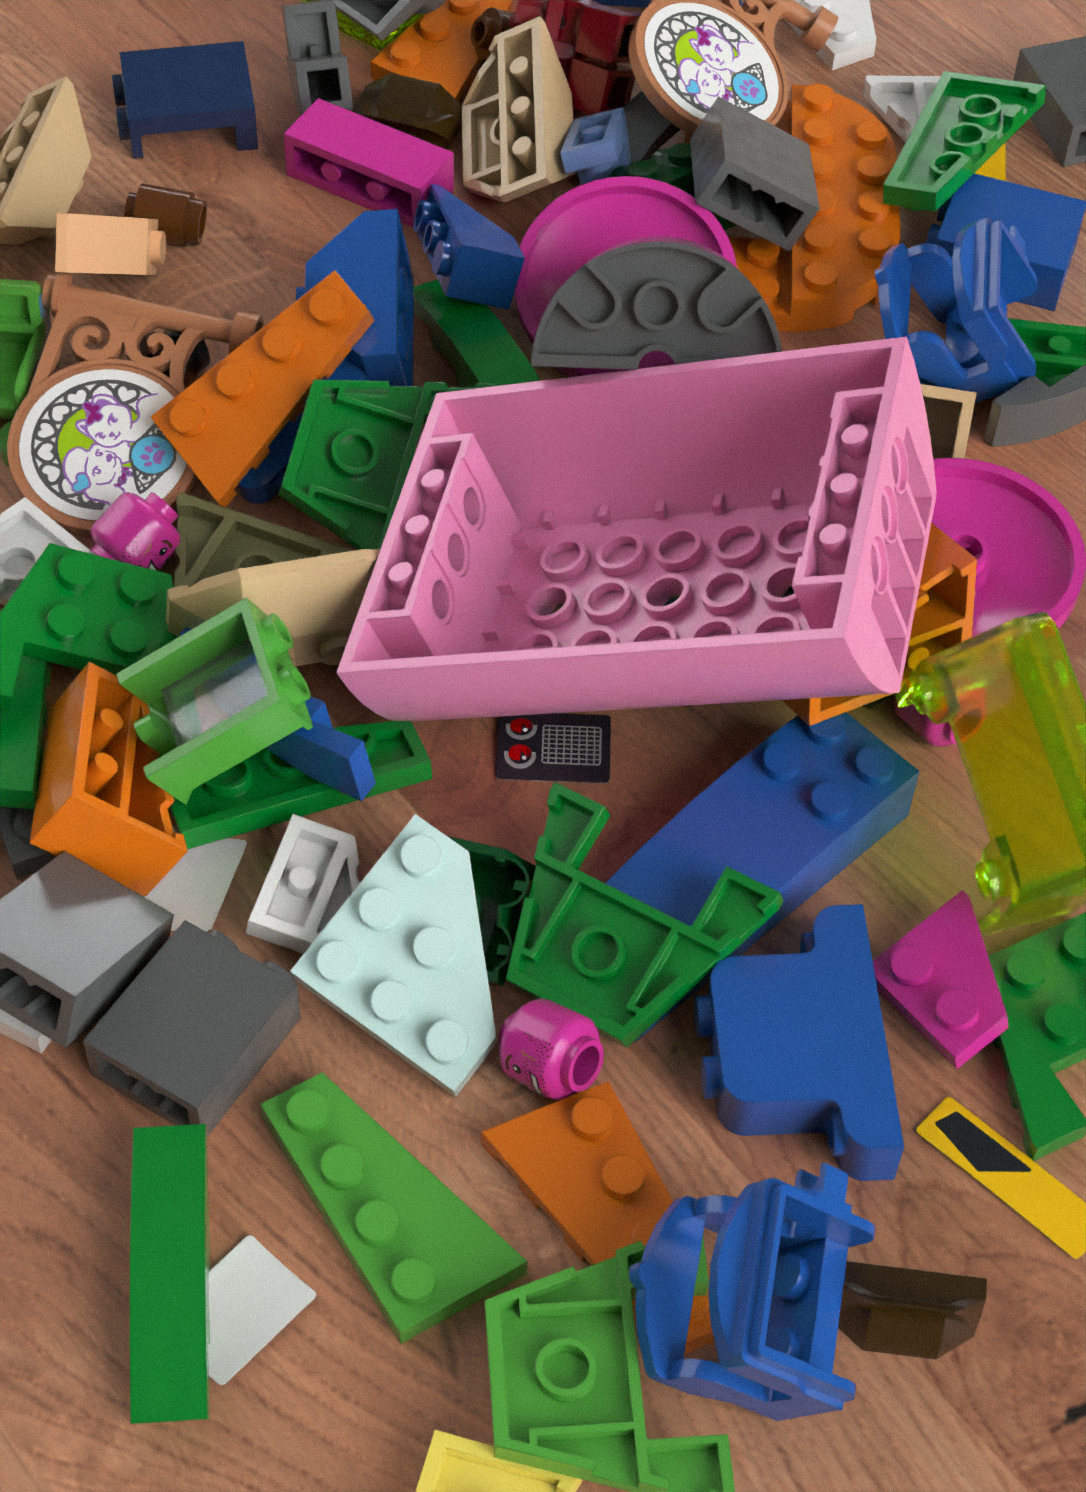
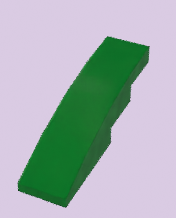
[414,279,541,388]
[130,1124,211,1425]

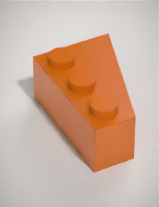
[782,522,977,726]
[30,662,188,896]

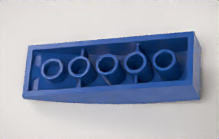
[605,712,920,1042]

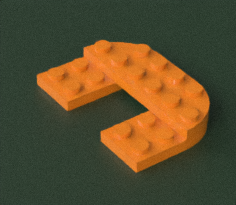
[685,84,900,332]

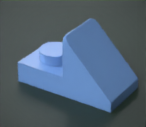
[560,107,632,185]

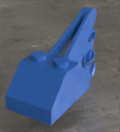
[237,209,414,503]

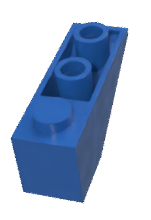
[413,184,525,310]

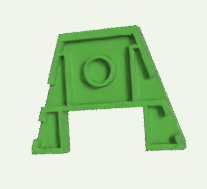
[485,1238,735,1492]

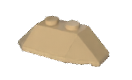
[462,16,576,203]
[0,76,92,245]
[166,549,380,666]

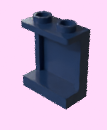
[112,41,258,159]

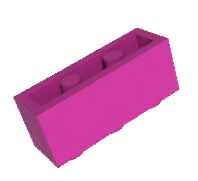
[284,98,454,227]

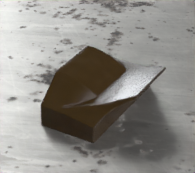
[352,73,462,150]
[838,1261,987,1360]

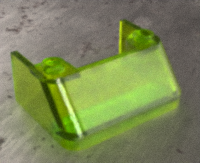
[895,611,1086,936]

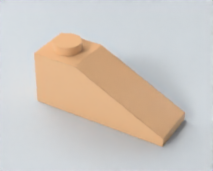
[55,213,166,275]

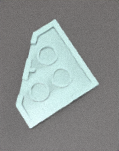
[290,814,497,1098]

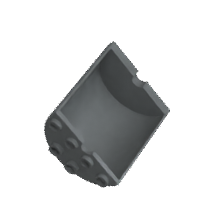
[531,236,782,369]

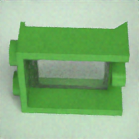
[117,598,313,805]

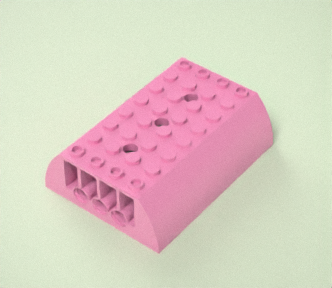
[336,337,937,722]

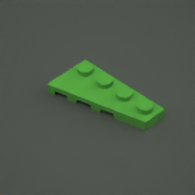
[260,1072,528,1344]

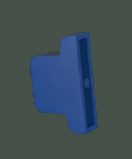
[694,904,904,1181]

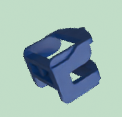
[875,217,1037,403]
[629,1162,875,1421]

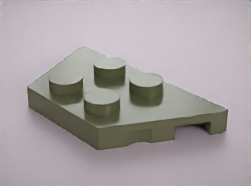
[174,492,352,587]

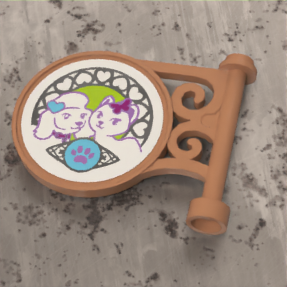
[629,0,839,136]
[7,272,264,538]

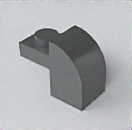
[281,0,353,115]

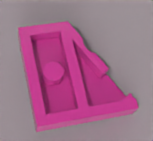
[873,890,1009,1069]

